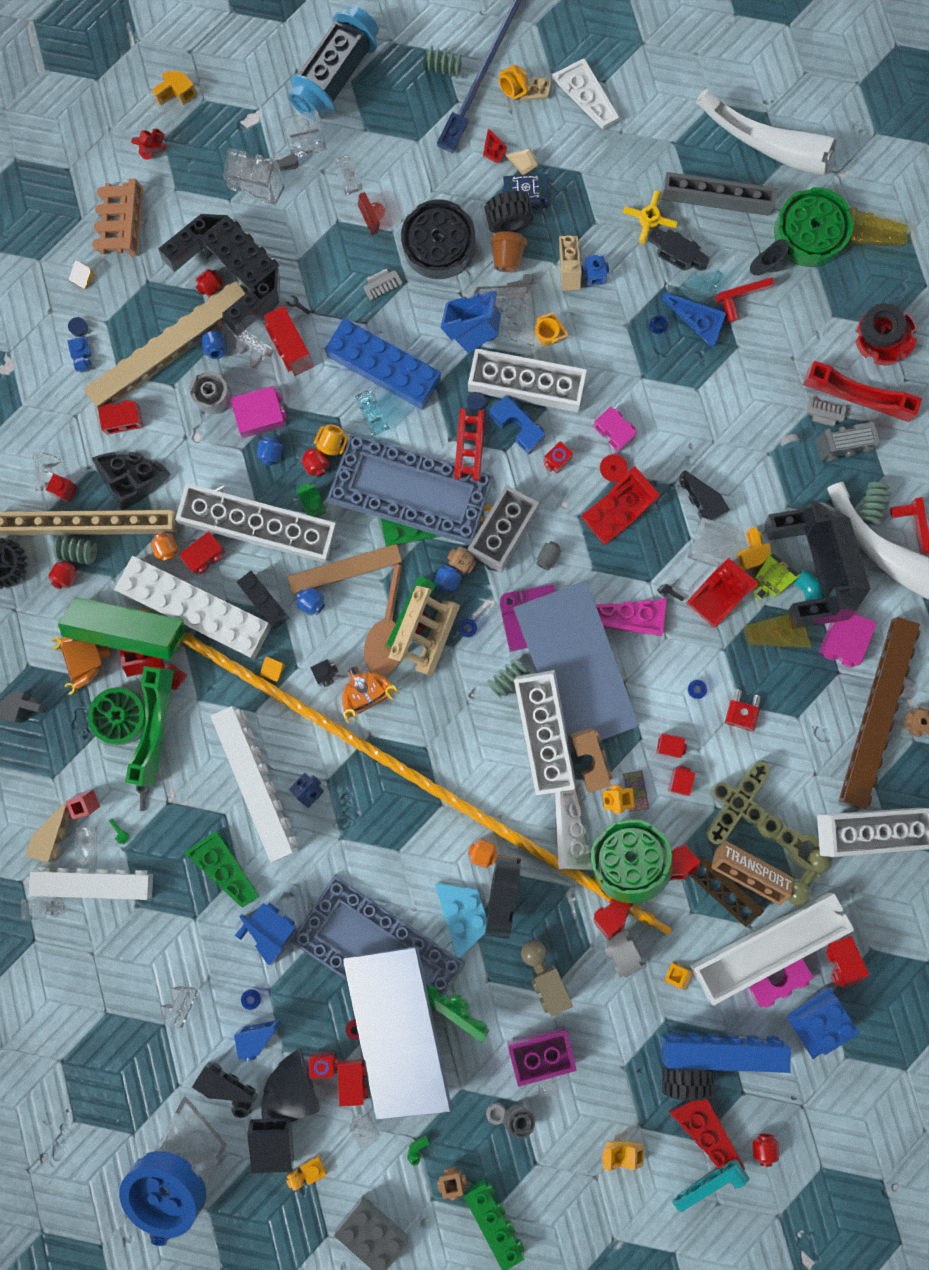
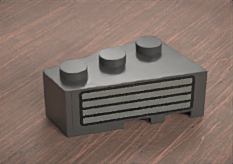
[814,422,880,463]

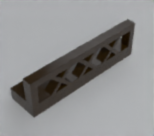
[690,855,764,927]

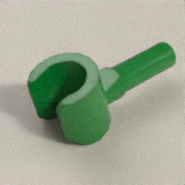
[109,818,129,844]

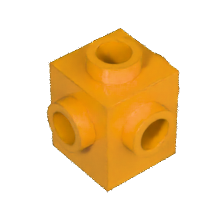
[602,784,635,814]

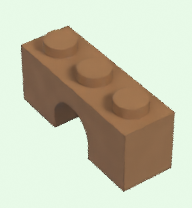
[569,727,613,793]

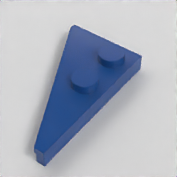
[662,292,726,348]

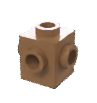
[903,707,929,737]
[437,1167,468,1200]

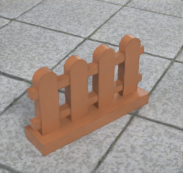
[92,178,143,256]

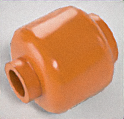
[150,532,179,561]
[468,839,498,868]

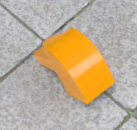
[152,70,198,106]
[736,527,770,571]
[602,1141,645,1171]

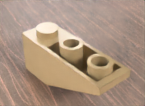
[559,235,581,291]
[25,804,71,862]

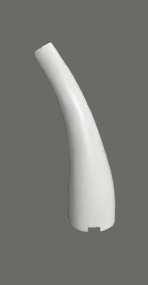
[696,89,837,176]
[827,482,929,600]

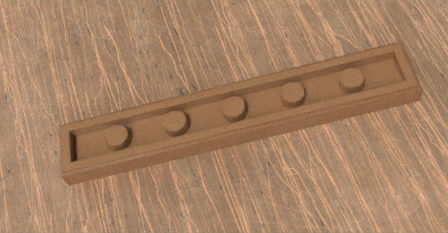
[287,544,402,595]

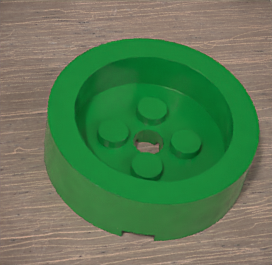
[774,187,854,267]
[591,819,673,903]

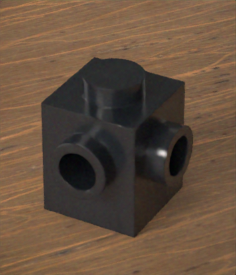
[310,659,339,687]

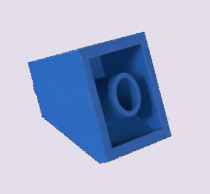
[234,1019,281,1061]

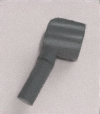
[507,274,533,288]
[136,785,150,811]

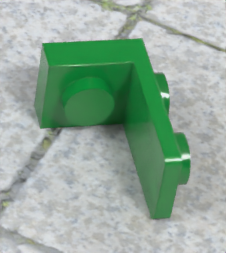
[296,483,327,518]

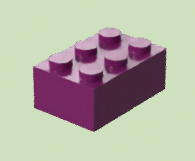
[507,1026,577,1087]

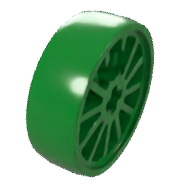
[88,687,145,745]

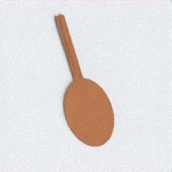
[364,564,402,676]

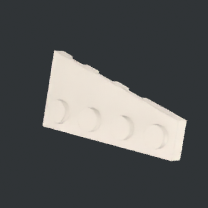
[552,59,619,129]
[555,790,593,870]

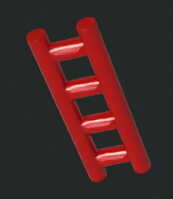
[454,409,485,481]

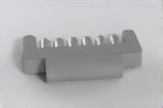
[363,269,402,301]
[806,398,846,427]

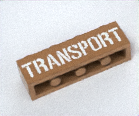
[712,841,794,906]

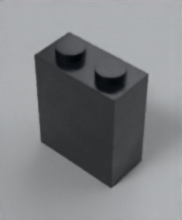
[247,1118,295,1173]

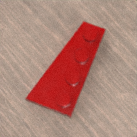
[669,1099,745,1170]

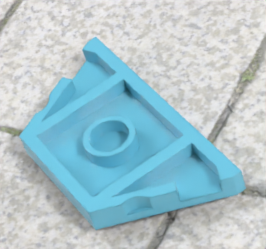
[435,883,486,958]

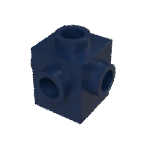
[289,773,325,808]

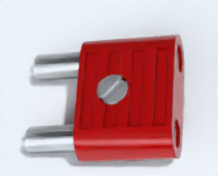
[725,689,761,732]

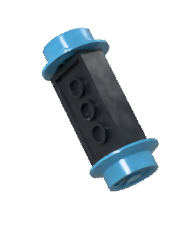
[289,6,379,121]

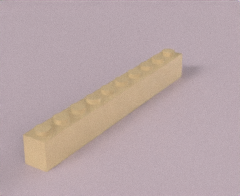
[83,281,245,408]
[0,510,177,536]

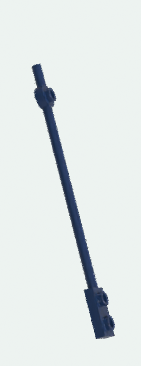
[437,0,522,153]

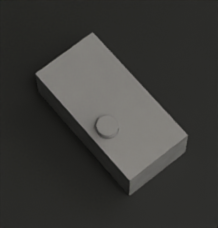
[468,485,540,573]

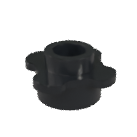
[231,1101,252,1118]

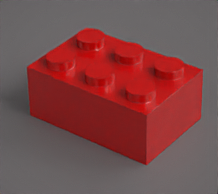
[263,305,314,376]

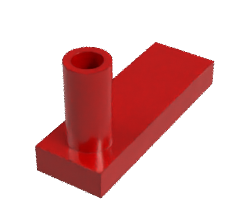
[715,277,774,323]
[890,497,929,557]

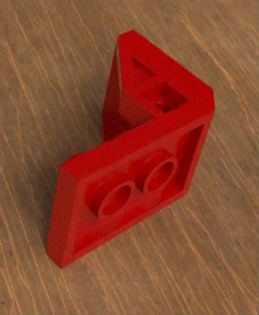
[581,466,660,546]
[686,557,759,628]

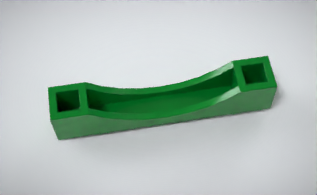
[125,666,174,786]

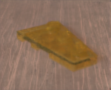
[849,206,907,246]
[743,614,811,648]

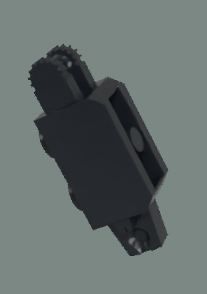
[648,228,710,271]

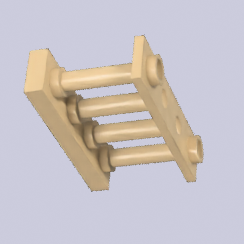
[388,586,460,676]

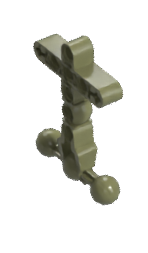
[705,762,833,906]

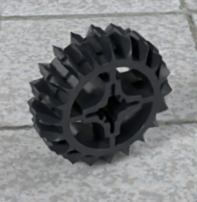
[0,538,29,589]

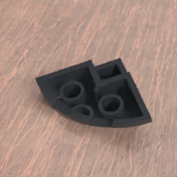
[92,452,171,510]
[261,1049,320,1122]

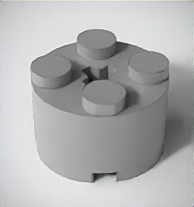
[189,371,231,414]
[605,930,647,978]

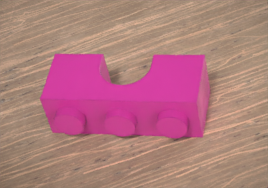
[748,959,814,1008]

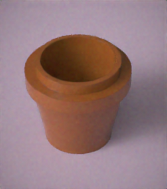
[490,232,528,273]

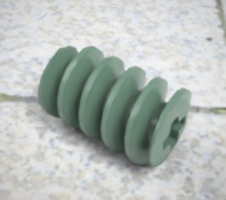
[422,45,462,79]
[859,482,891,525]
[53,535,97,565]
[487,659,530,700]

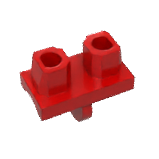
[131,128,167,160]

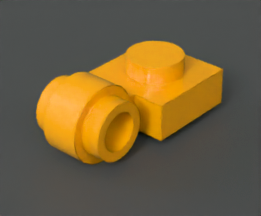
[286,1155,327,1191]

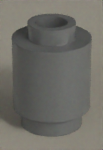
[536,541,562,571]

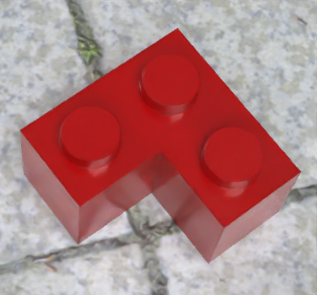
[825,936,869,990]

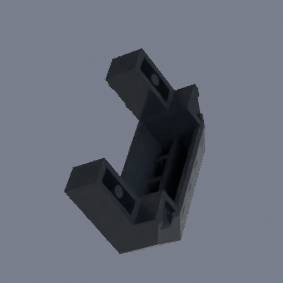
[158,214,280,336]
[764,501,871,629]

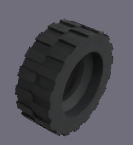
[860,303,907,348]

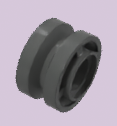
[503,1105,535,1138]

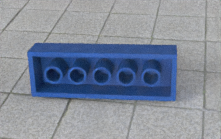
[325,318,441,410]
[661,1032,791,1073]

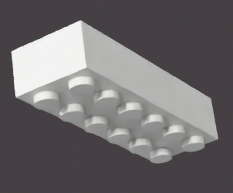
[468,349,587,412]
[514,670,576,795]
[817,808,929,857]

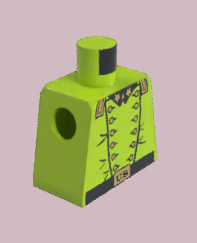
[753,552,800,600]

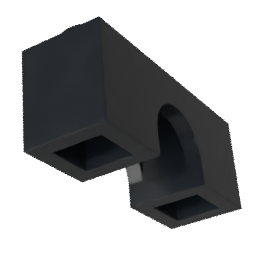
[236,570,290,629]

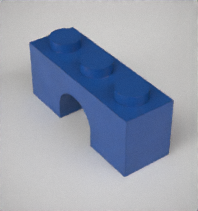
[489,395,545,455]

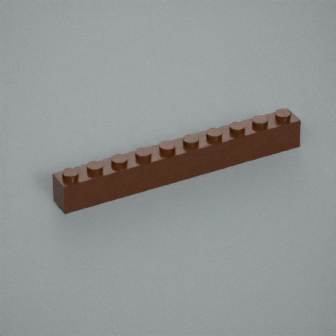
[838,617,920,809]

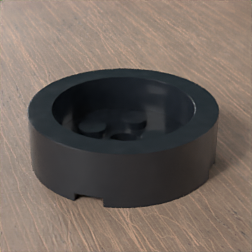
[401,199,476,279]
[484,854,521,939]

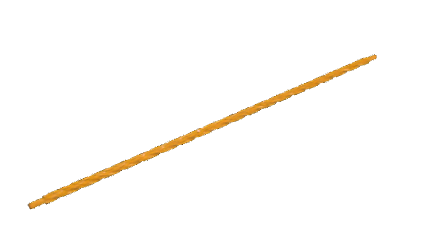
[140,608,672,935]

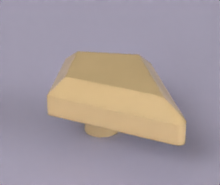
[521,76,551,101]
[506,149,539,175]

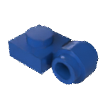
[67,336,92,373]

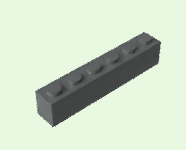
[661,172,777,216]

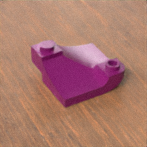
[499,584,555,652]

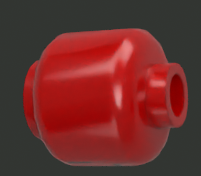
[195,269,224,297]
[301,448,329,477]
[48,560,78,590]
[752,1133,779,1167]

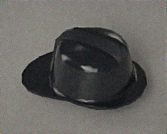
[750,239,791,275]

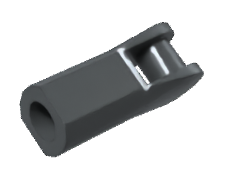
[264,154,299,173]

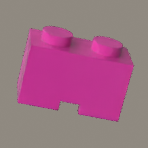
[593,406,637,453]

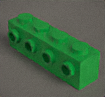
[463,1178,526,1270]

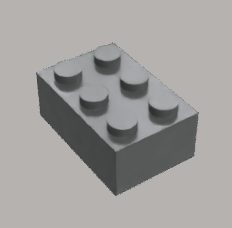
[334,1195,409,1270]

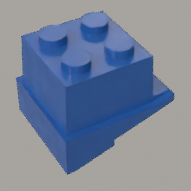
[440,291,501,353]
[235,902,296,965]
[786,985,860,1060]

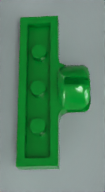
[426,984,490,1042]

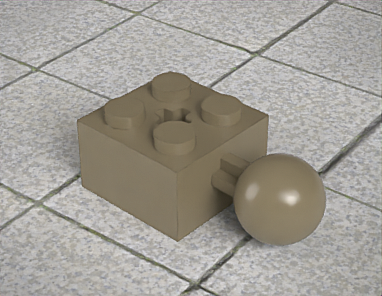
[521,940,573,1017]

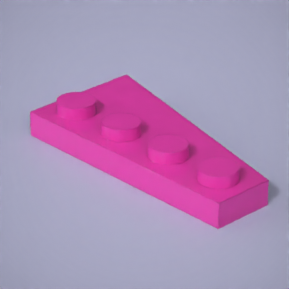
[596,598,667,637]

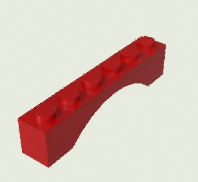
[802,361,923,422]
[593,844,701,941]

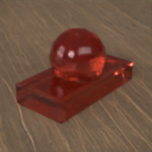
[357,192,386,235]

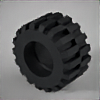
[484,191,534,234]
[662,1065,714,1101]

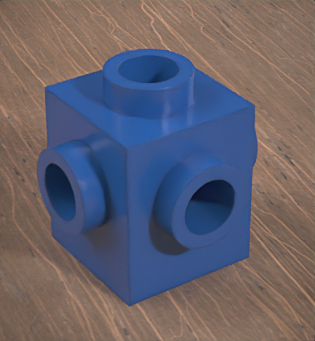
[581,255,609,287]

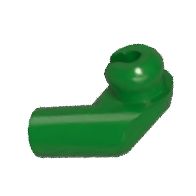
[407,1135,430,1166]

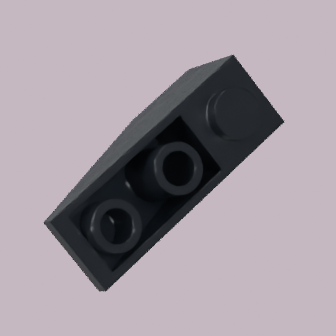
[679,470,730,525]
[192,1062,259,1103]

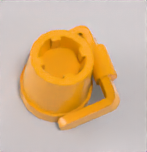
[498,64,529,100]
[535,312,568,346]
[314,424,348,455]

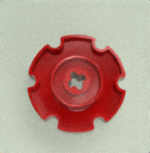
[855,306,917,366]

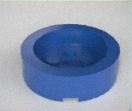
[119,1151,206,1238]

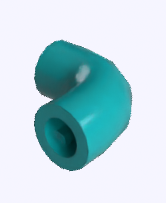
[793,568,823,601]

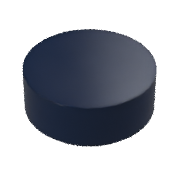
[68,317,88,337]
[467,392,486,412]

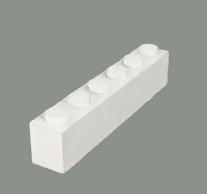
[28,867,153,900]

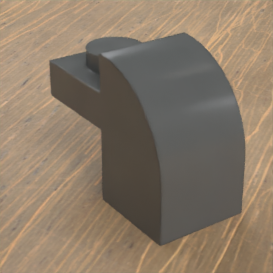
[0,691,46,723]

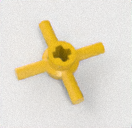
[623,190,678,244]

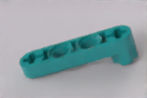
[672,1159,750,1212]

